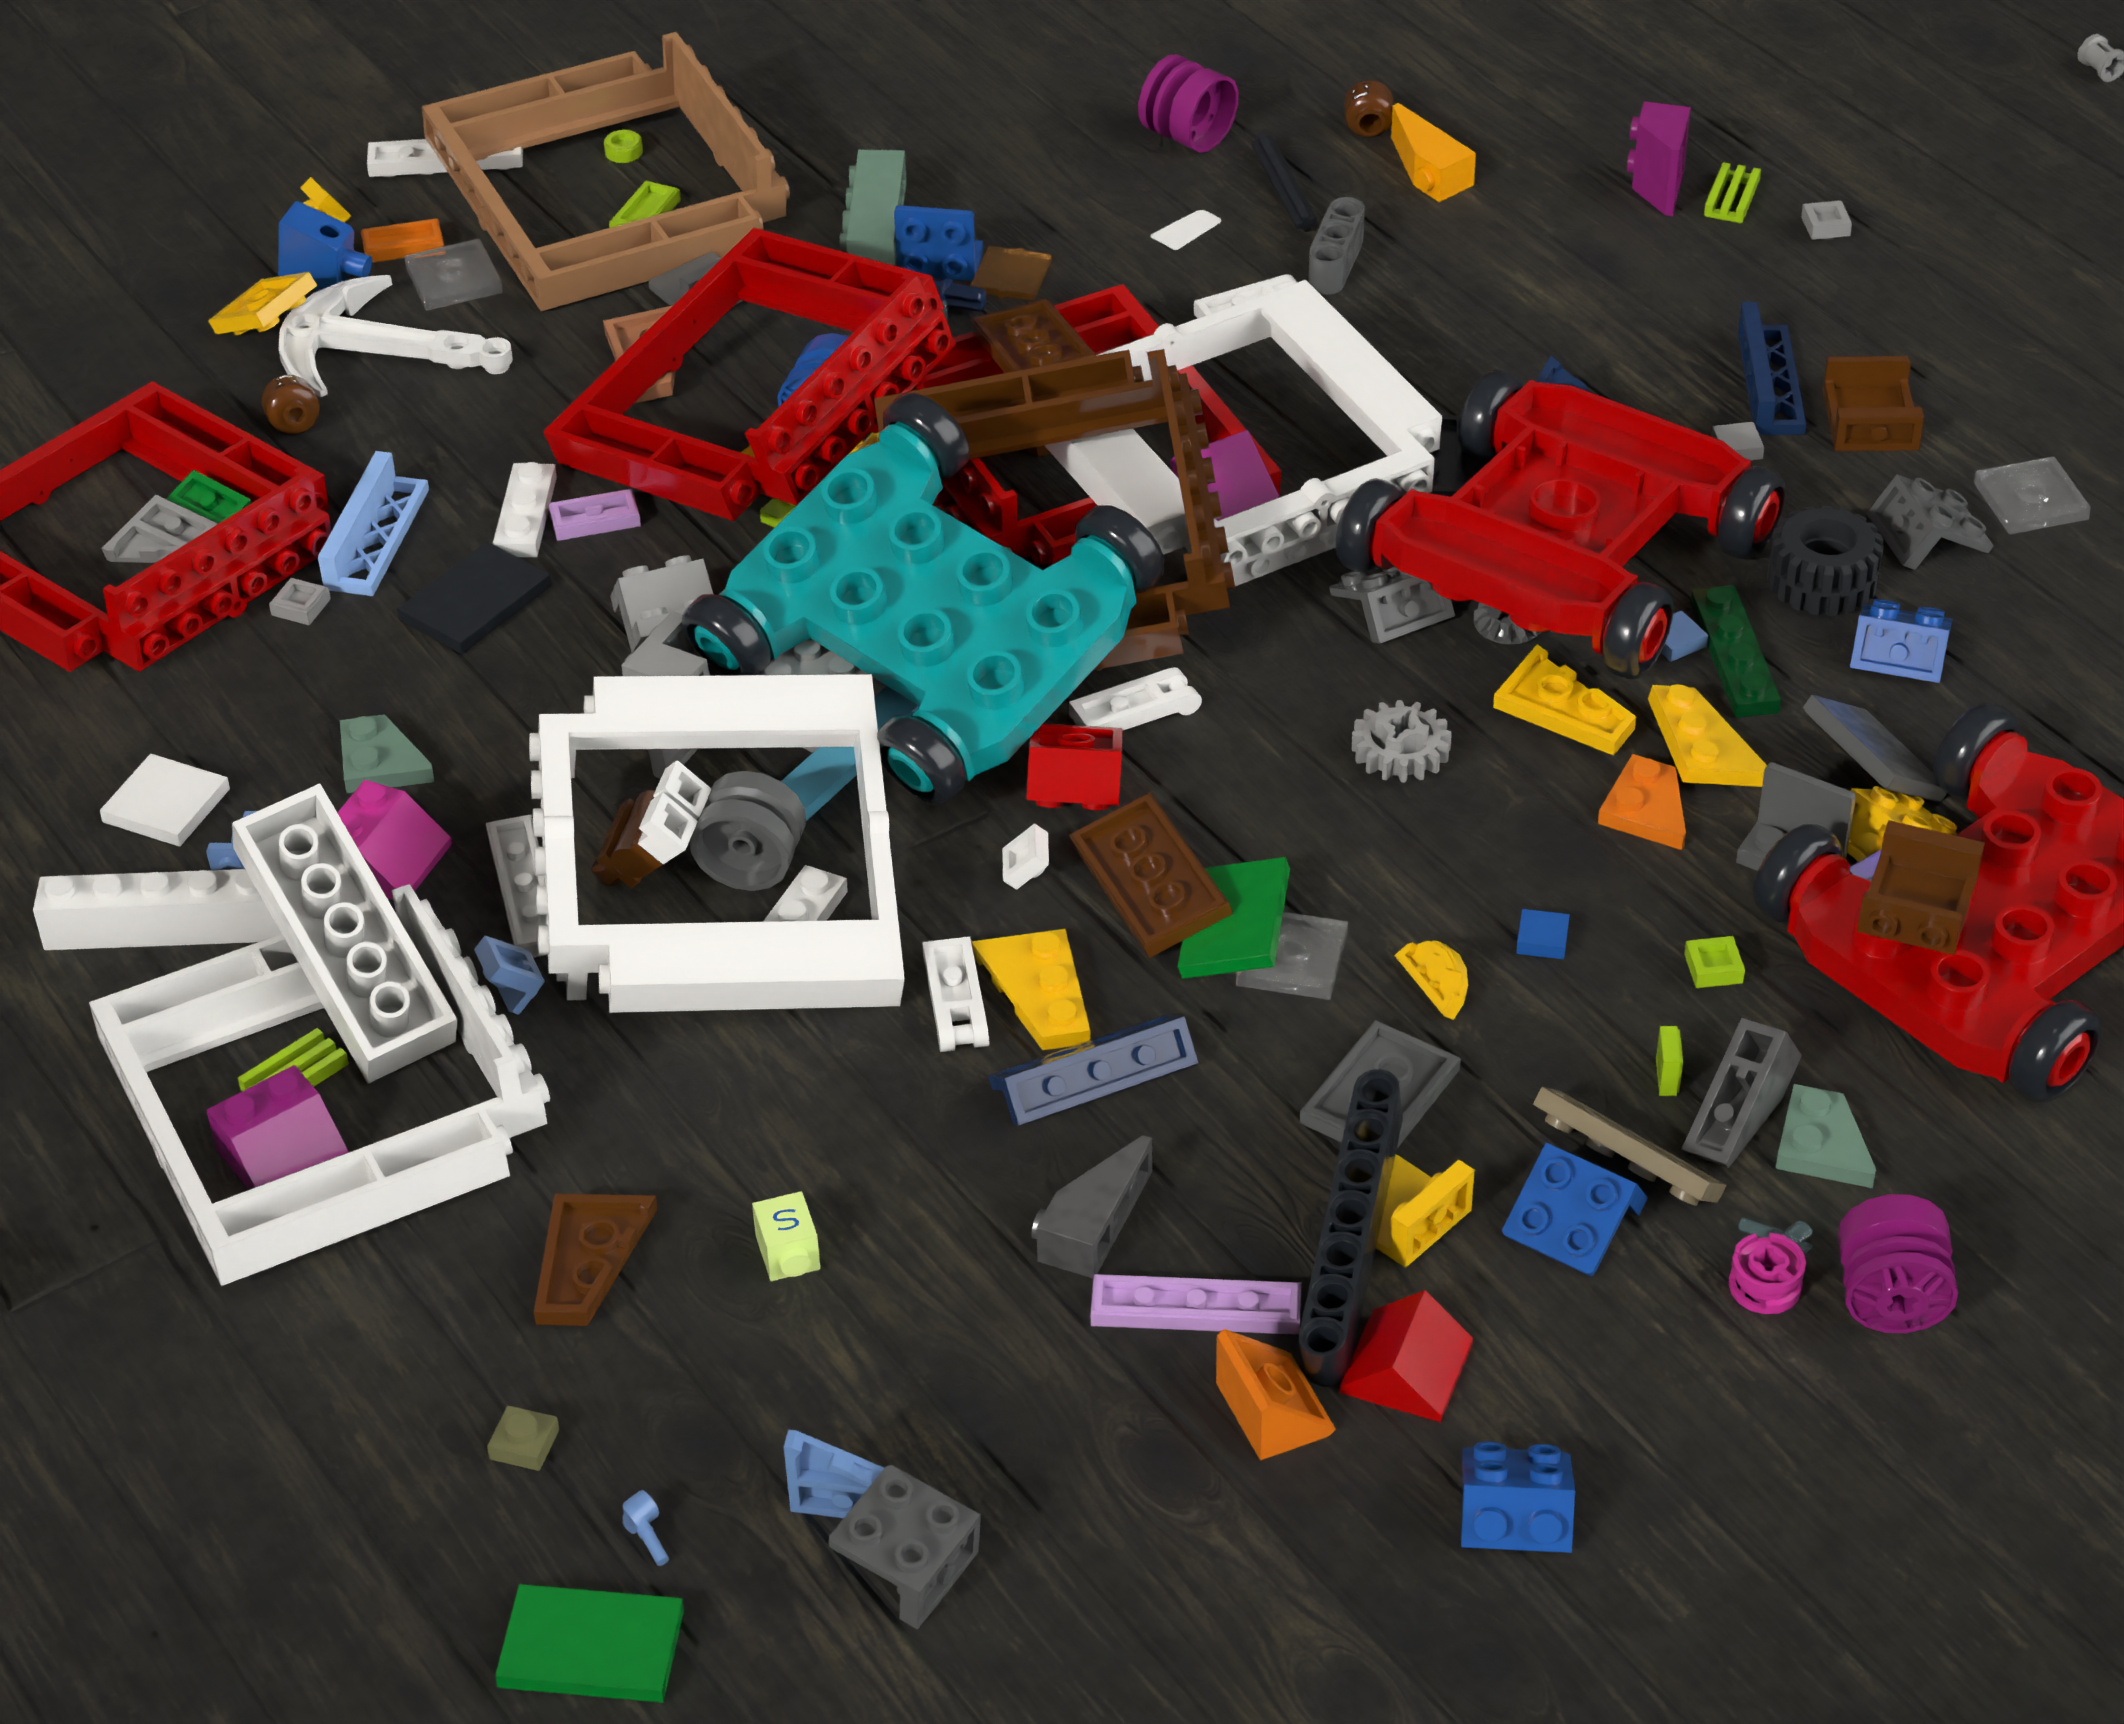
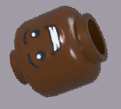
[1344,80,1394,137]
[262,375,320,434]

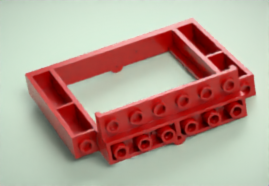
[543,228,956,521]
[911,284,1281,569]
[0,381,331,672]

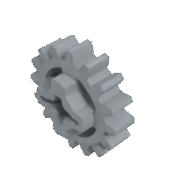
[1352,700,1451,782]

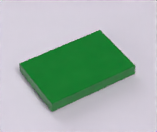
[1178,857,1290,979]
[495,1584,684,1703]

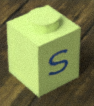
[752,1191,820,1281]

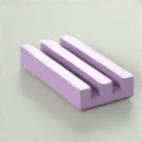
[549,489,641,541]

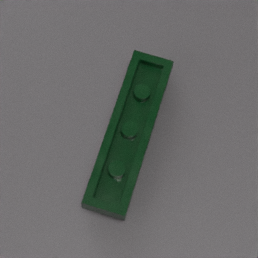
[1690,585,1781,718]

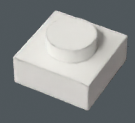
[1002,823,1049,890]

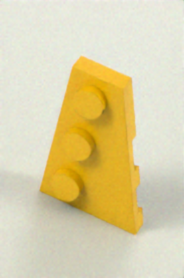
[1493,644,1636,756]
[1648,684,1767,787]
[971,929,1090,1050]

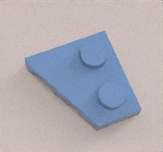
[784,1430,884,1518]

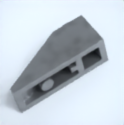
[1681,1018,1802,1168]
[1032,1135,1152,1279]

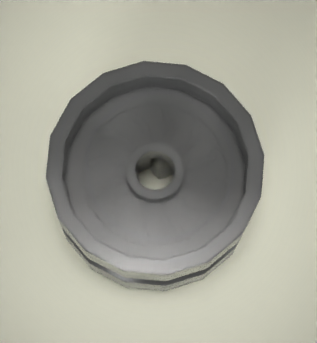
[690,771,806,891]

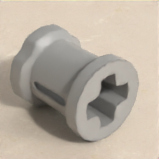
[2077,34,2124,82]

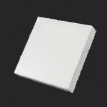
[100,753,230,847]

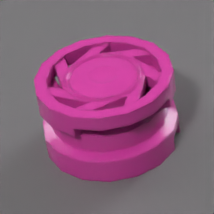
[1729,1232,1806,1314]

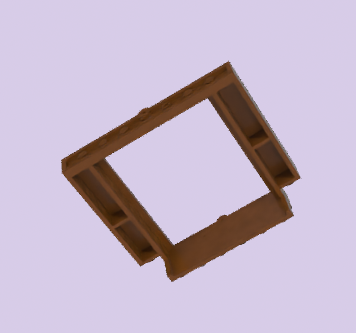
[874,349,1235,670]

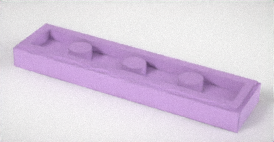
[1091,1274,1301,1335]

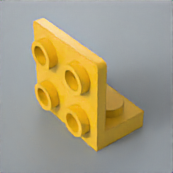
[1847,786,1957,862]
[1376,1154,1475,1268]

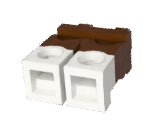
[591,760,711,888]

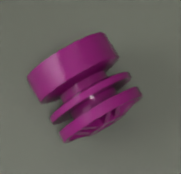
[1138,54,1238,153]
[1838,1194,1958,1333]

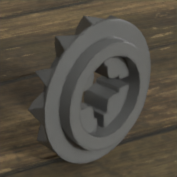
[1474,602,1541,644]

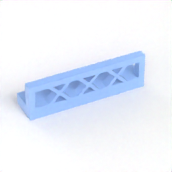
[318,451,429,596]

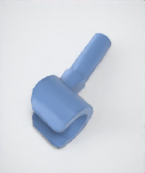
[623,1490,669,1566]

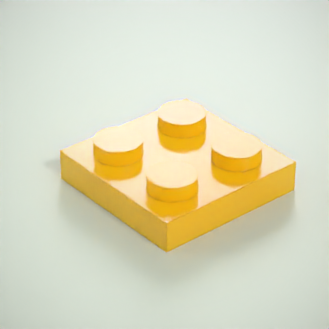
[208,272,317,335]

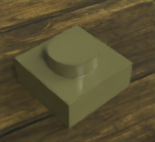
[487,1405,559,1471]

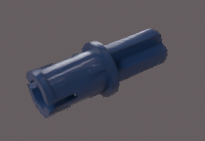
[934,278,987,312]

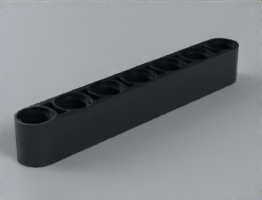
[1299,1069,1403,1386]

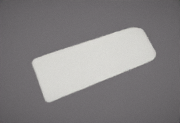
[1151,210,1221,250]

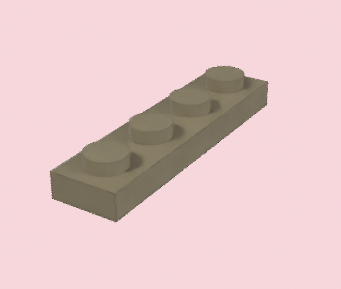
[1533,1087,1727,1206]

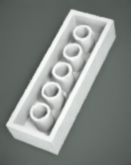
[232,784,457,1084]

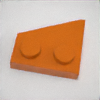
[1598,754,1686,850]

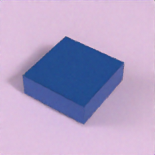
[1516,909,1570,959]

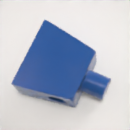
[278,201,372,290]

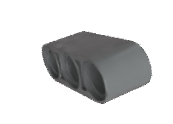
[1308,197,1365,295]

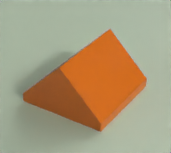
[1216,1329,1336,1461]

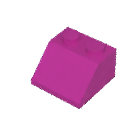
[337,780,452,900]

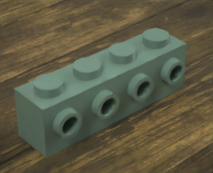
[839,150,906,266]

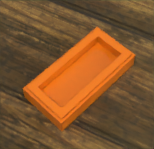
[361,219,445,263]

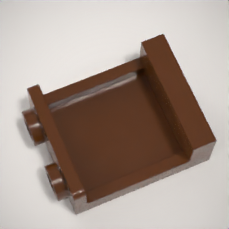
[1822,356,1924,451]
[1857,820,1985,955]

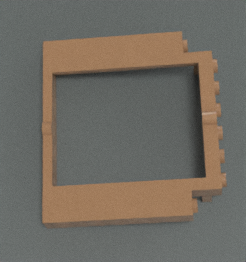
[422,32,790,311]

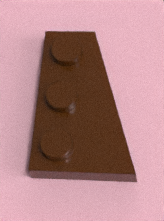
[534,1194,658,1326]

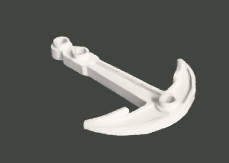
[279,275,513,397]

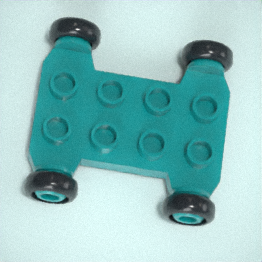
[682,393,1165,805]

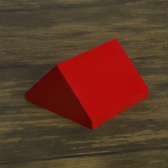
[1339,1290,1473,1422]

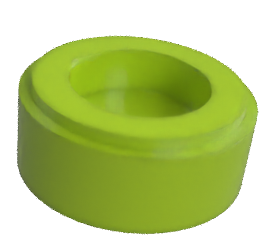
[604,130,643,163]

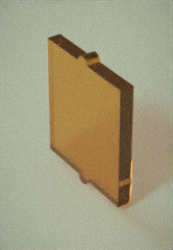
[970,246,1052,301]

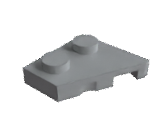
[102,495,217,563]

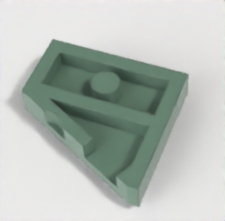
[340,714,434,793]
[1775,1084,1876,1188]

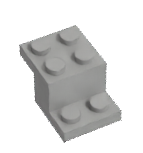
[610,555,713,653]
[621,611,710,779]

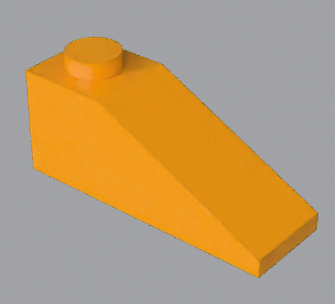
[1391,103,1476,202]

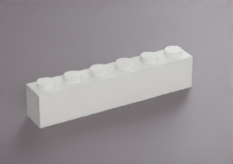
[33,869,282,950]

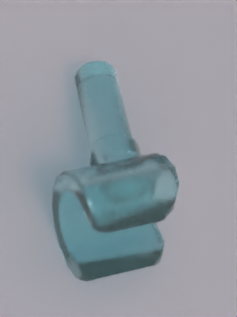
[1739,1218,1813,1254]

